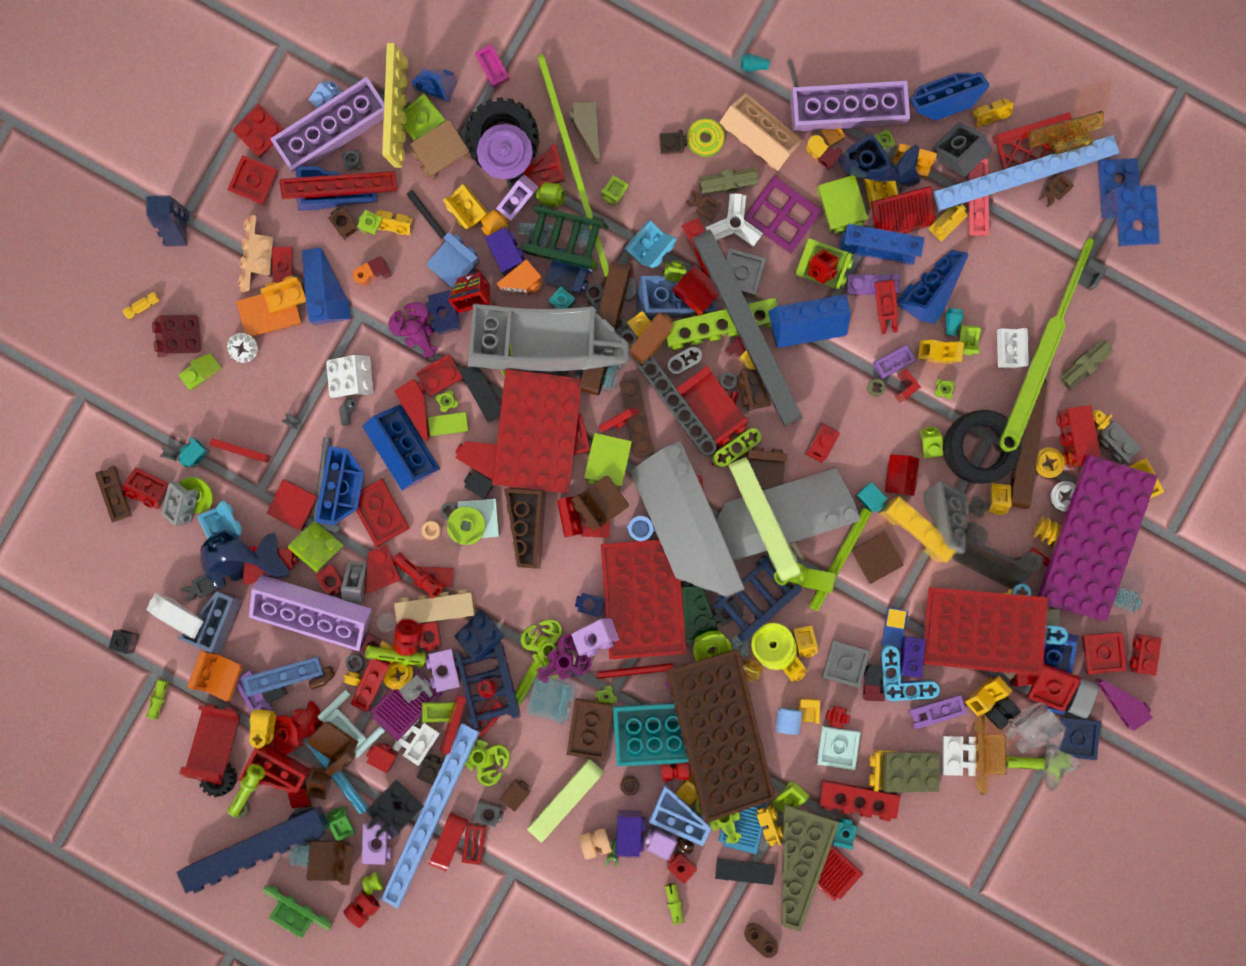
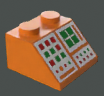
[497,259,543,296]

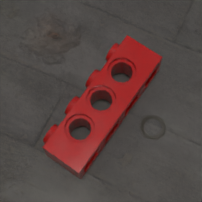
[818,779,901,821]

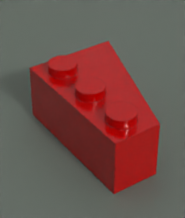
[238,744,311,793]

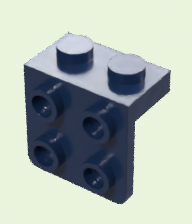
[545,248,593,296]

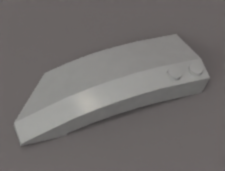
[468,304,628,371]
[630,441,744,597]
[716,468,860,561]

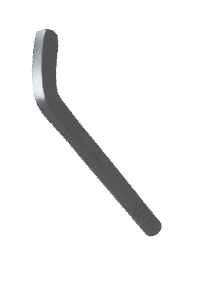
[314,437,340,533]

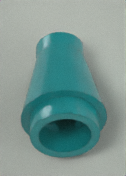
[741,53,770,72]
[945,308,965,336]

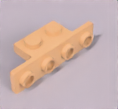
[238,215,273,292]

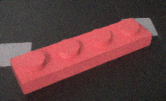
[968,159,989,236]

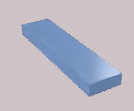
[242,656,323,697]

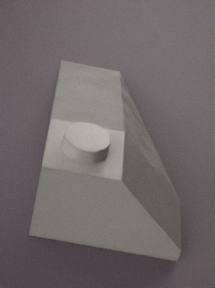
[923,481,969,554]

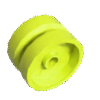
[751,623,797,670]

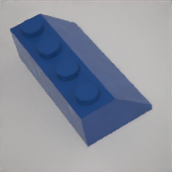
[768,294,851,348]
[362,404,440,491]

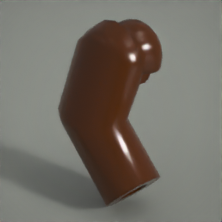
[309,666,335,690]

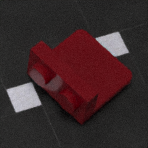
[152,315,201,357]

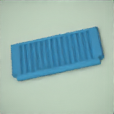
[718,802,770,854]

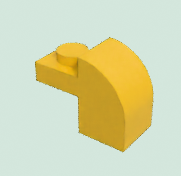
[918,340,964,364]
[965,676,1012,716]

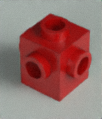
[808,249,839,284]

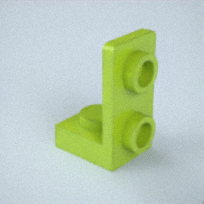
[790,563,836,593]

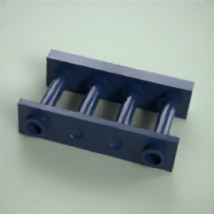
[712,555,802,641]
[454,641,522,729]

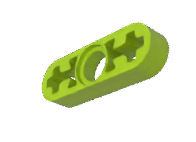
[712,428,761,467]

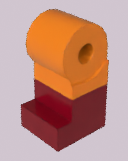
[352,256,392,286]

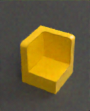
[798,698,820,724]

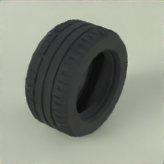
[943,410,1022,484]

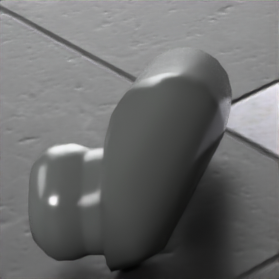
[339,398,357,426]

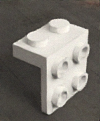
[326,355,374,398]

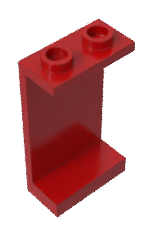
[676,366,749,446]
[179,704,241,785]

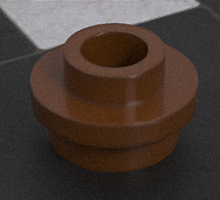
[620,776,639,795]
[676,837,694,855]

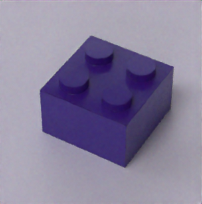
[485,227,525,277]
[616,810,645,857]

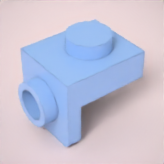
[309,81,342,108]

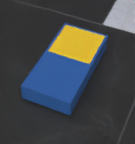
[881,607,907,649]

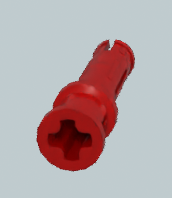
[393,553,443,599]

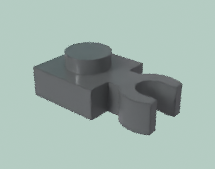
[180,574,218,601]

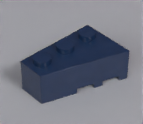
[146,195,189,246]

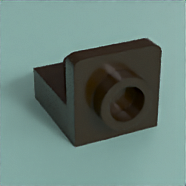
[660,130,687,154]
[417,754,443,785]

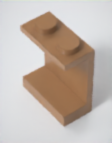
[410,120,471,180]

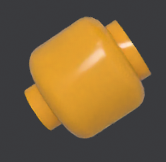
[481,210,509,236]

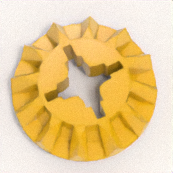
[1036,447,1065,478]
[384,662,414,690]

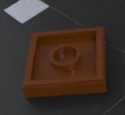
[851,532,904,584]

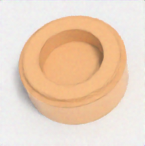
[421,521,441,540]

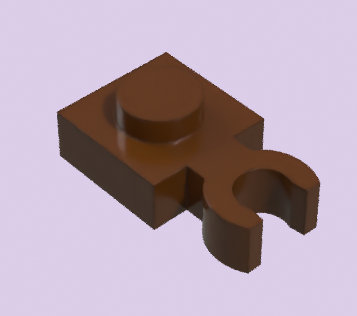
[1039,173,1074,207]
[686,191,722,222]

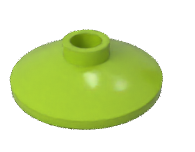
[179,477,213,513]

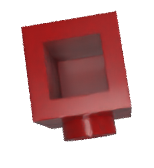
[366,742,398,774]
[667,851,697,884]

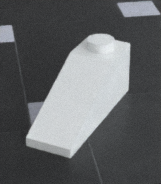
[146,593,203,638]

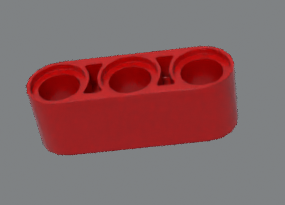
[428,812,468,872]

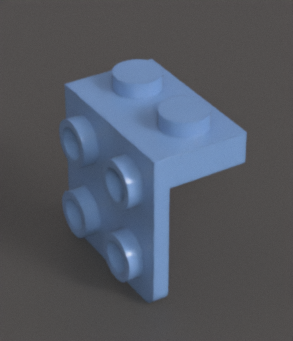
[427,232,479,288]

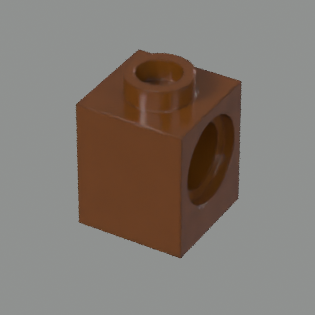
[328,207,359,240]
[306,767,331,800]
[500,779,530,812]

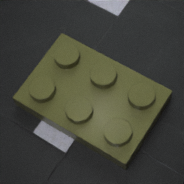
[883,752,940,792]

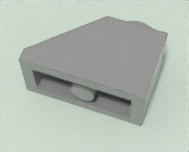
[341,561,367,606]

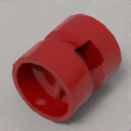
[393,619,421,656]
[661,762,689,782]
[343,890,380,928]

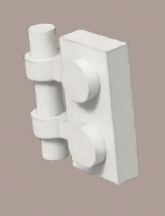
[392,719,441,766]
[942,735,978,776]

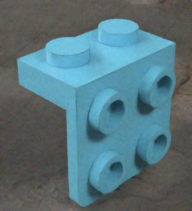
[624,220,677,268]
[197,500,242,539]

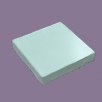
[458,498,499,538]
[816,725,861,770]

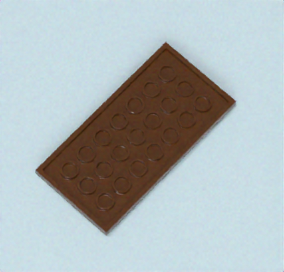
[666,649,776,823]

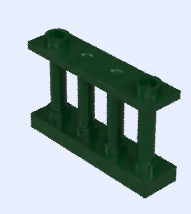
[520,204,609,271]

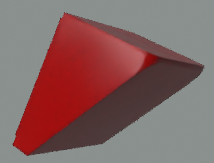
[287,786,312,809]

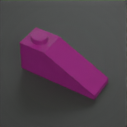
[1095,679,1153,731]

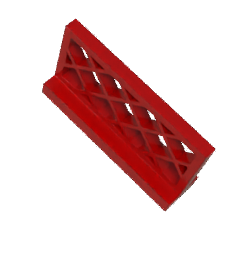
[992,112,1077,170]

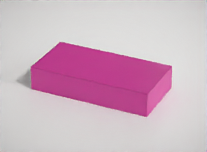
[475,44,510,88]

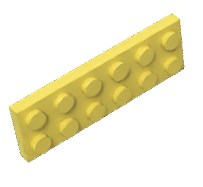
[382,43,409,168]

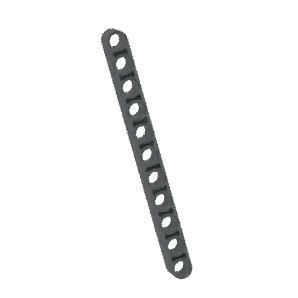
[692,229,802,427]
[585,283,716,456]

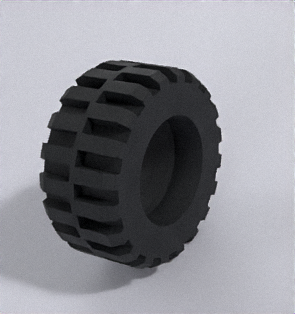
[465,97,539,168]

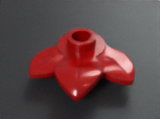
[293,701,324,738]

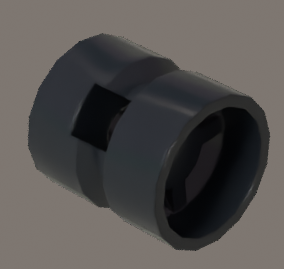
[984,696,1021,731]

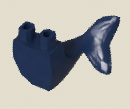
[838,134,920,186]
[200,531,290,589]

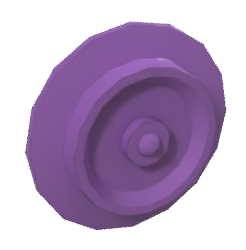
[477,124,533,180]

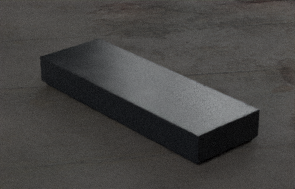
[460,367,501,423]
[715,858,775,885]

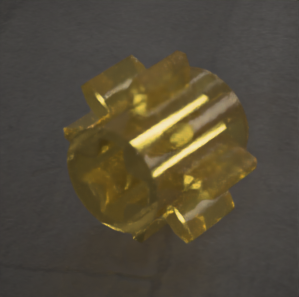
[743,658,763,683]

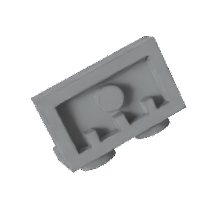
[1097,421,1141,464]
[161,481,199,526]

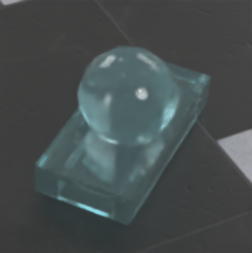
[518,223,555,247]

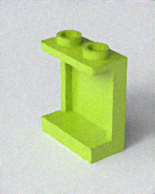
[816,176,868,234]
[795,238,854,290]
[584,433,632,488]

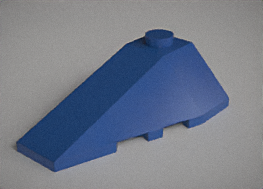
[1043,632,1078,715]

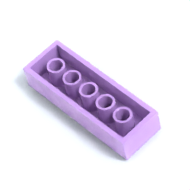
[270,77,384,176]
[790,81,910,132]
[249,575,372,651]

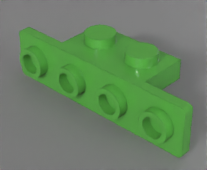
[263,885,332,939]

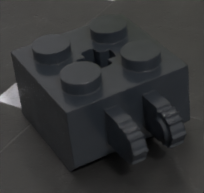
[365,779,424,839]

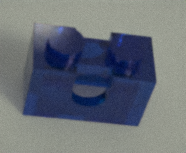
[426,290,461,335]

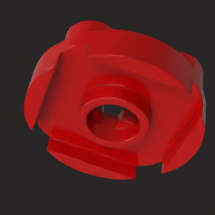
[268,715,303,754]

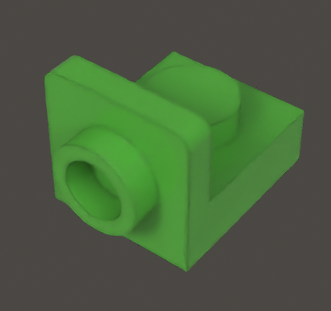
[328,806,355,841]

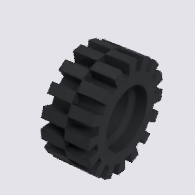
[199,763,237,797]

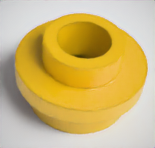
[343,671,362,686]

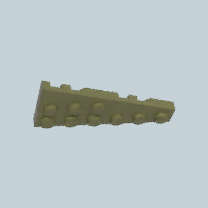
[781,804,839,932]

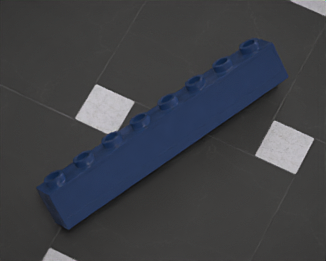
[176,805,330,894]

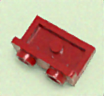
[557,496,583,537]

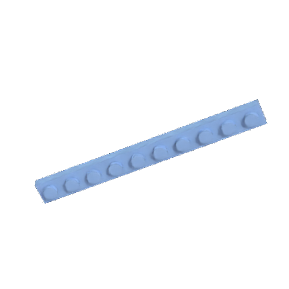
[933,135,1119,211]
[381,723,480,908]

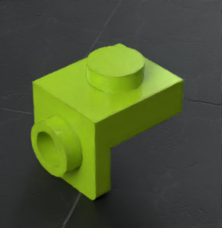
[601,175,629,205]
[357,210,382,235]
[662,261,687,282]
[958,325,981,356]
[919,427,943,459]

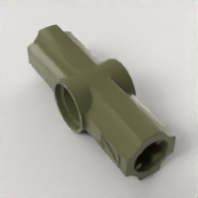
[699,167,759,195]
[1059,339,1114,390]

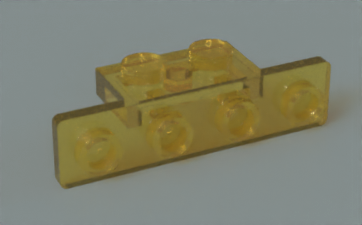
[1029,111,1104,155]
[975,715,1007,795]

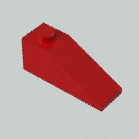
[394,379,430,441]

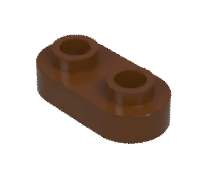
[744,923,778,958]

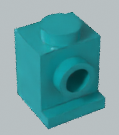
[178,437,210,468]
[832,818,857,850]

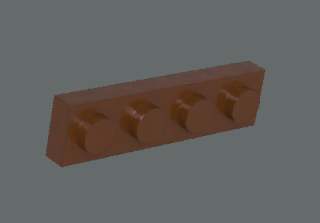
[620,379,654,458]

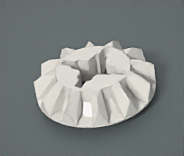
[227,333,258,363]
[1050,481,1076,512]

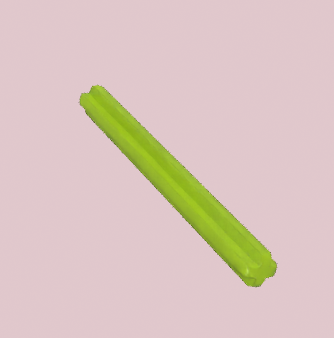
[809,508,872,611]

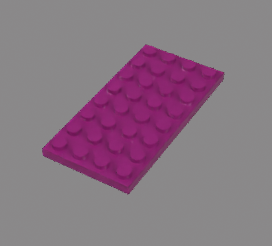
[1037,454,1158,622]

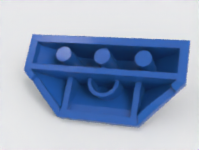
[910,72,989,120]
[315,446,364,525]

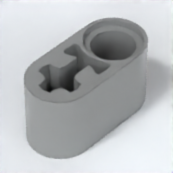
[667,347,702,375]
[1066,678,1099,719]

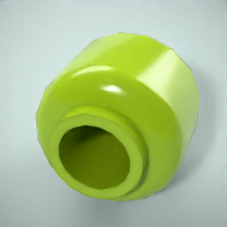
[536,182,566,208]

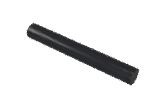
[407,190,446,239]

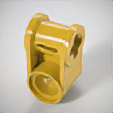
[249,709,276,748]

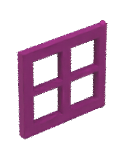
[744,175,823,254]

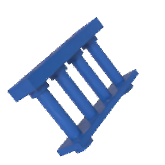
[839,224,925,265]

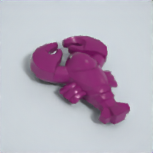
[388,302,438,358]
[536,634,591,683]

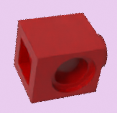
[314,565,343,595]
[419,621,442,651]

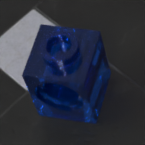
[575,592,605,617]

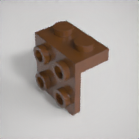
[747,447,788,491]
[572,476,629,531]
[306,721,359,777]

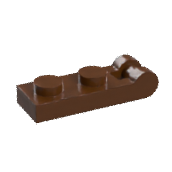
[95,466,132,522]

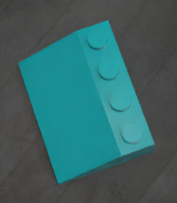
[613,702,688,767]

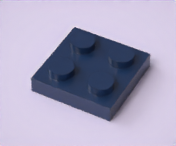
[454,610,505,663]
[1056,717,1100,760]

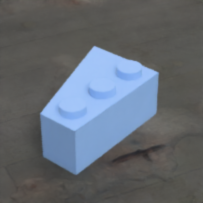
[649,783,711,846]

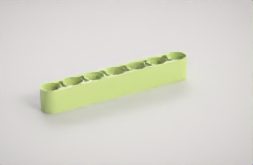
[728,457,800,581]

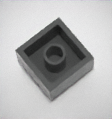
[932,122,992,177]

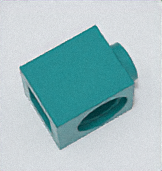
[548,287,576,309]
[855,482,887,512]

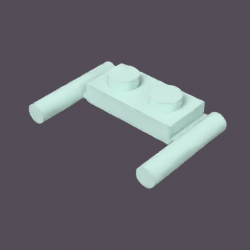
[318,689,385,758]

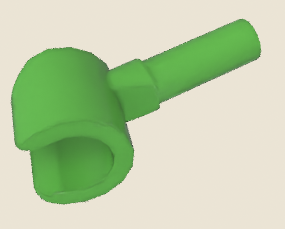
[606,838,618,867]

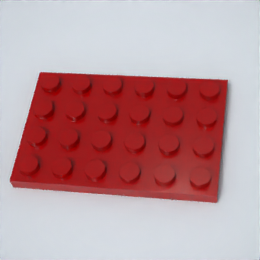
[492,369,581,494]
[601,540,687,660]
[923,587,1048,676]

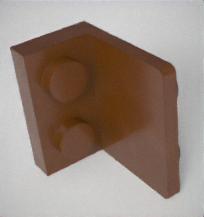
[737,369,770,411]
[306,841,354,885]

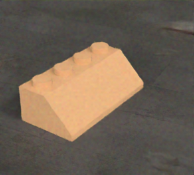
[719,93,804,170]

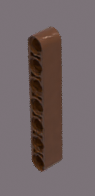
[580,262,632,396]
[1010,379,1047,509]

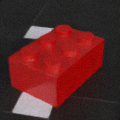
[1056,405,1101,468]

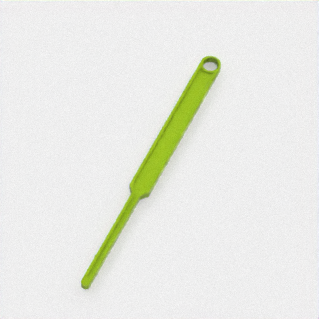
[537,54,609,277]
[1000,238,1094,452]

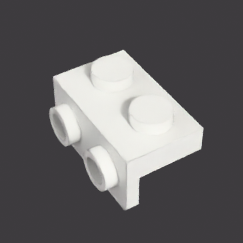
[997,328,1029,368]

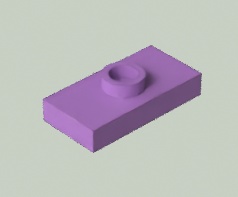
[873,344,916,379]

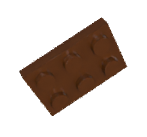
[567,698,613,761]

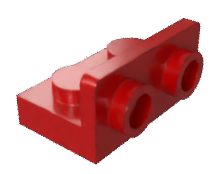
[123,467,169,509]
[1129,634,1162,676]

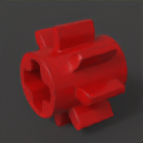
[826,705,851,728]

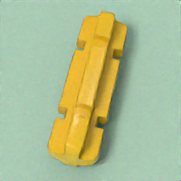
[123,292,160,319]

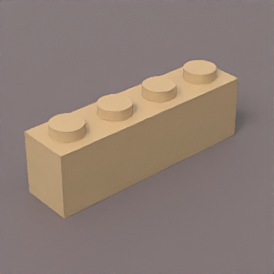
[394,589,476,623]

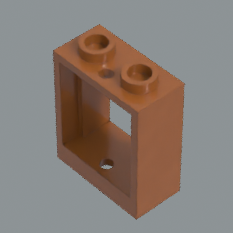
[629,313,674,366]

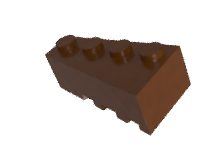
[504,489,546,569]

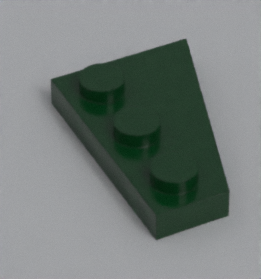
[681,585,718,644]

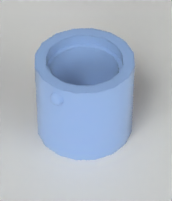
[627,516,655,541]
[775,707,803,735]

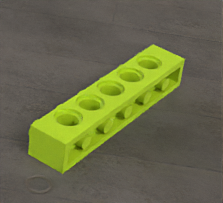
[666,298,777,350]

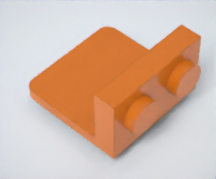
[187,650,242,701]

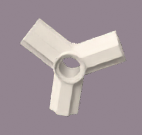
[705,193,763,247]

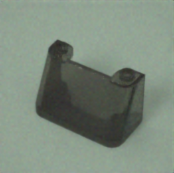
[951,522,1044,588]

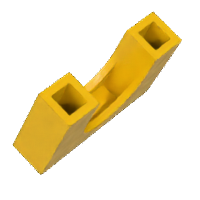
[879,497,956,563]

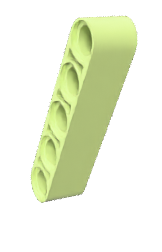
[527,759,604,843]

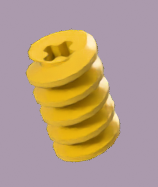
[1033,515,1062,547]

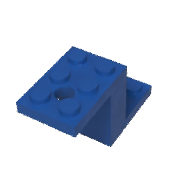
[1098,158,1160,247]

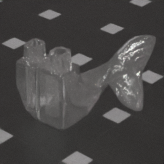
[1003,702,1081,790]

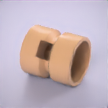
[579,827,612,860]

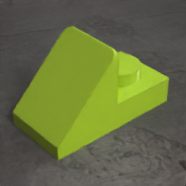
[179,353,222,391]
[771,781,809,814]

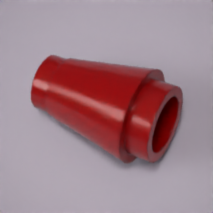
[478,679,497,698]

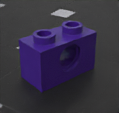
[900,636,926,678]

